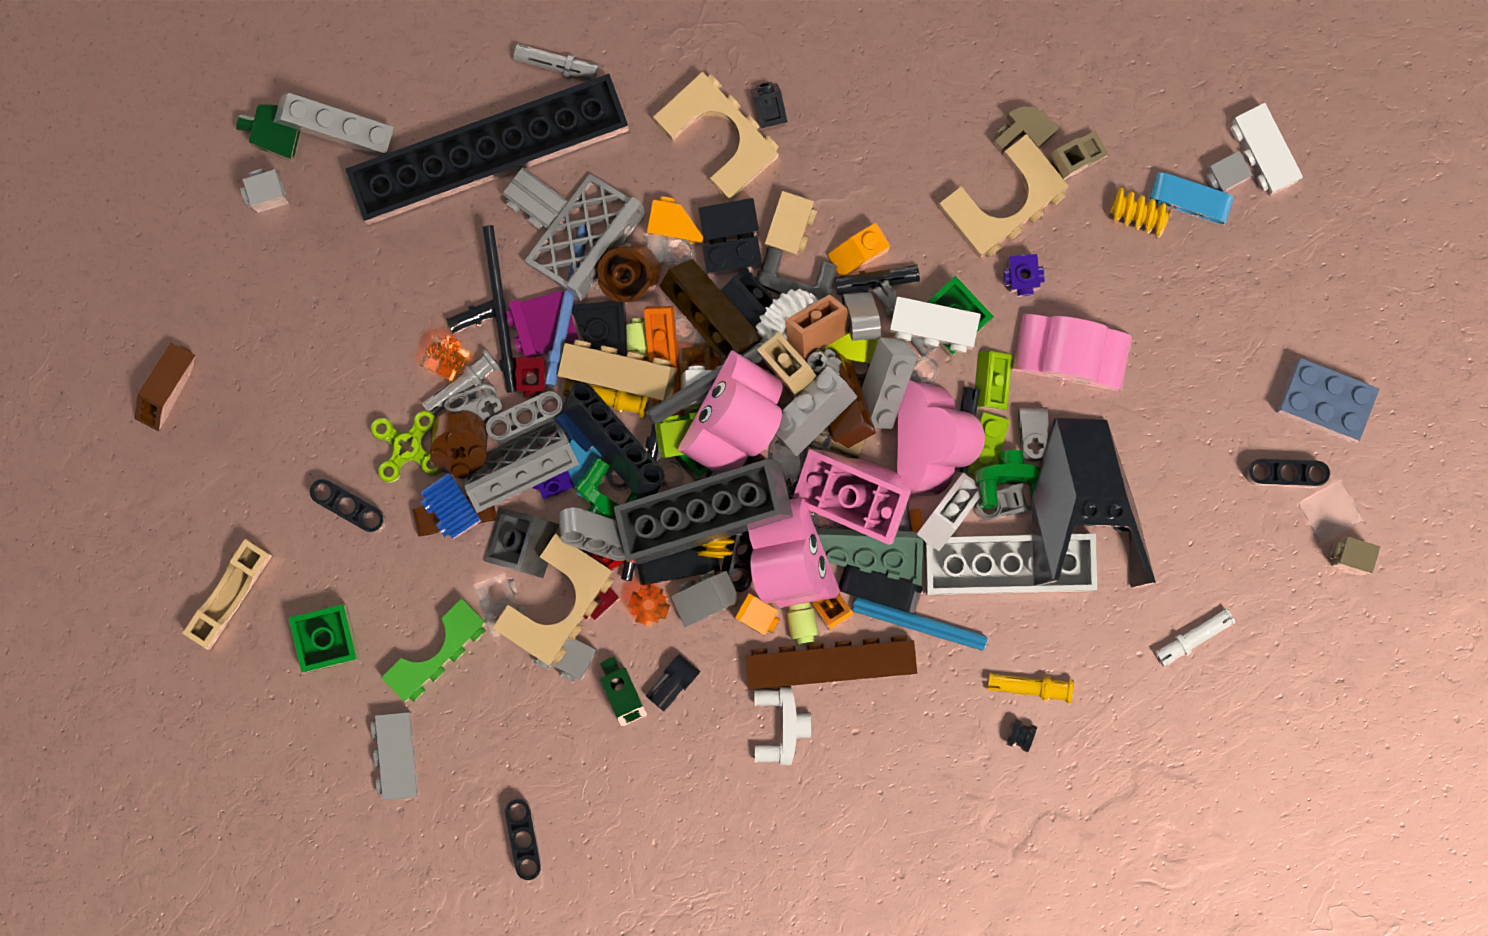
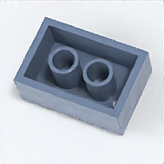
[1276,358,1379,443]

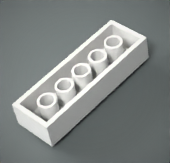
[925,534,1097,595]

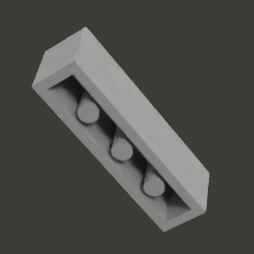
[274,92,394,156]

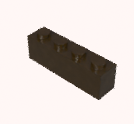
[659,259,763,362]

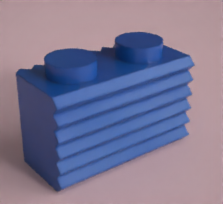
[420,473,482,540]

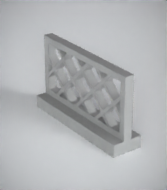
[524,173,646,301]
[462,421,579,513]

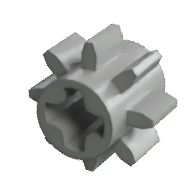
[807,348,842,376]

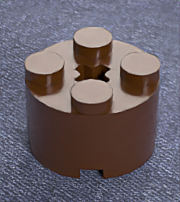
[597,242,661,302]
[430,411,488,479]

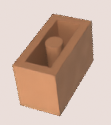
[785,294,849,359]

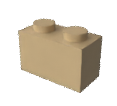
[764,191,817,257]
[757,332,817,397]

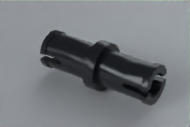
[446,299,495,335]

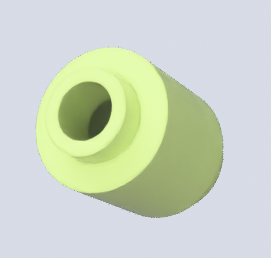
[625,318,648,359]
[786,603,819,644]

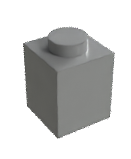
[1206,151,1253,192]

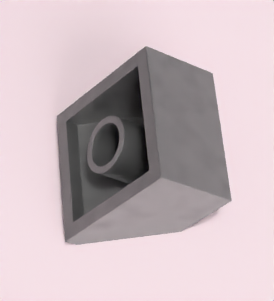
[484,508,560,578]

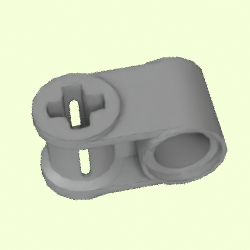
[444,383,502,421]
[1018,407,1048,462]
[974,483,1031,521]

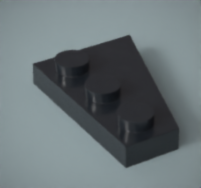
[571,301,628,356]

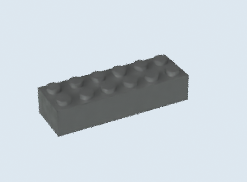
[614,459,793,564]

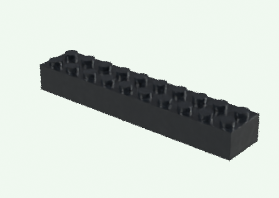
[345,74,629,225]

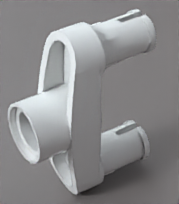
[755,686,811,765]

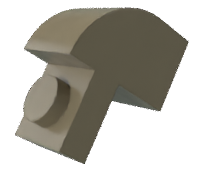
[993,107,1059,153]
[1050,131,1109,180]

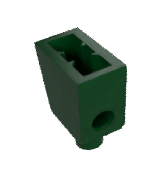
[236,104,301,163]
[600,657,647,726]

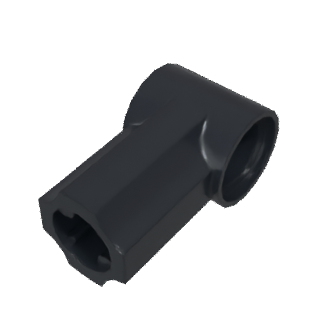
[646,653,701,712]

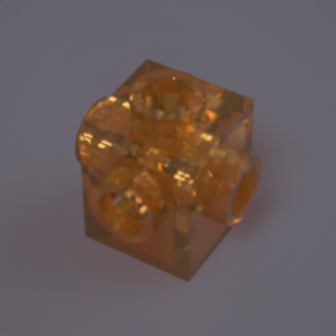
[419,335,469,382]
[679,344,721,375]
[628,584,670,627]

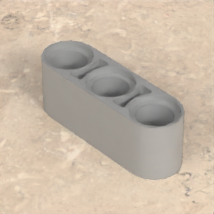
[842,292,881,341]
[486,391,564,444]
[560,507,626,561]

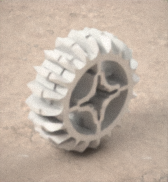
[756,289,819,343]

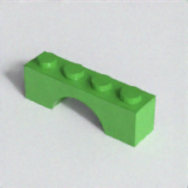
[381,599,487,702]

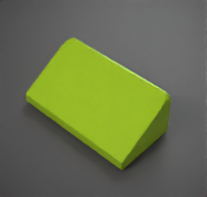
[975,351,1013,410]

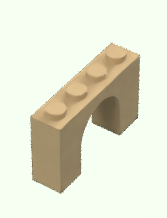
[653,72,779,202]
[938,134,1069,259]
[493,534,614,666]

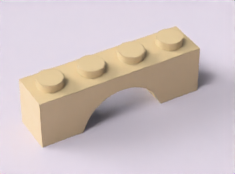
[182,539,272,650]

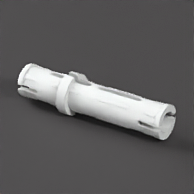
[1155,608,1236,667]

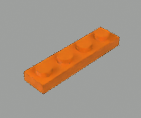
[644,306,684,418]

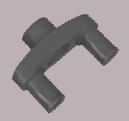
[756,247,837,300]

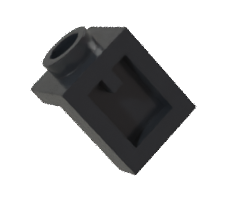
[751,82,788,128]

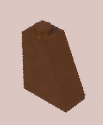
[134,343,196,432]

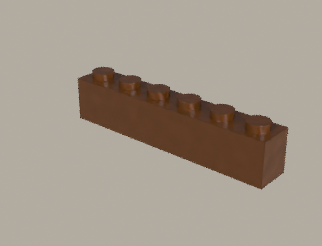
[745,635,917,690]

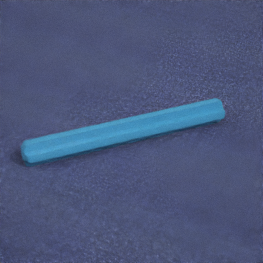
[852,597,988,651]

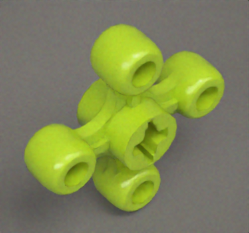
[371,411,442,483]

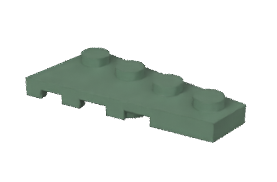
[815,528,923,586]

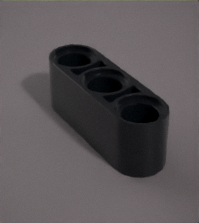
[1245,459,1330,488]
[310,479,386,533]
[637,546,721,586]
[838,564,923,614]
[505,799,542,880]

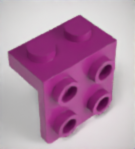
[506,291,579,357]

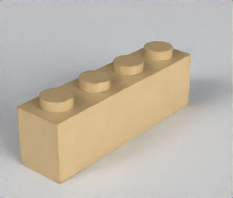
[558,340,678,400]

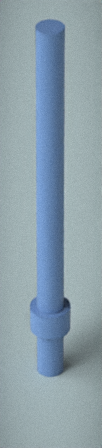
[545,225,588,387]

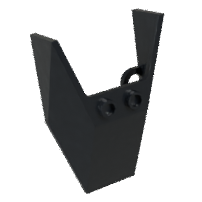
[1031,418,1156,588]

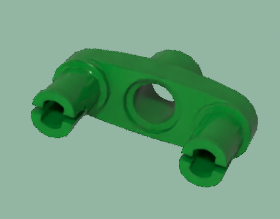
[976,450,1041,509]
[574,457,637,519]

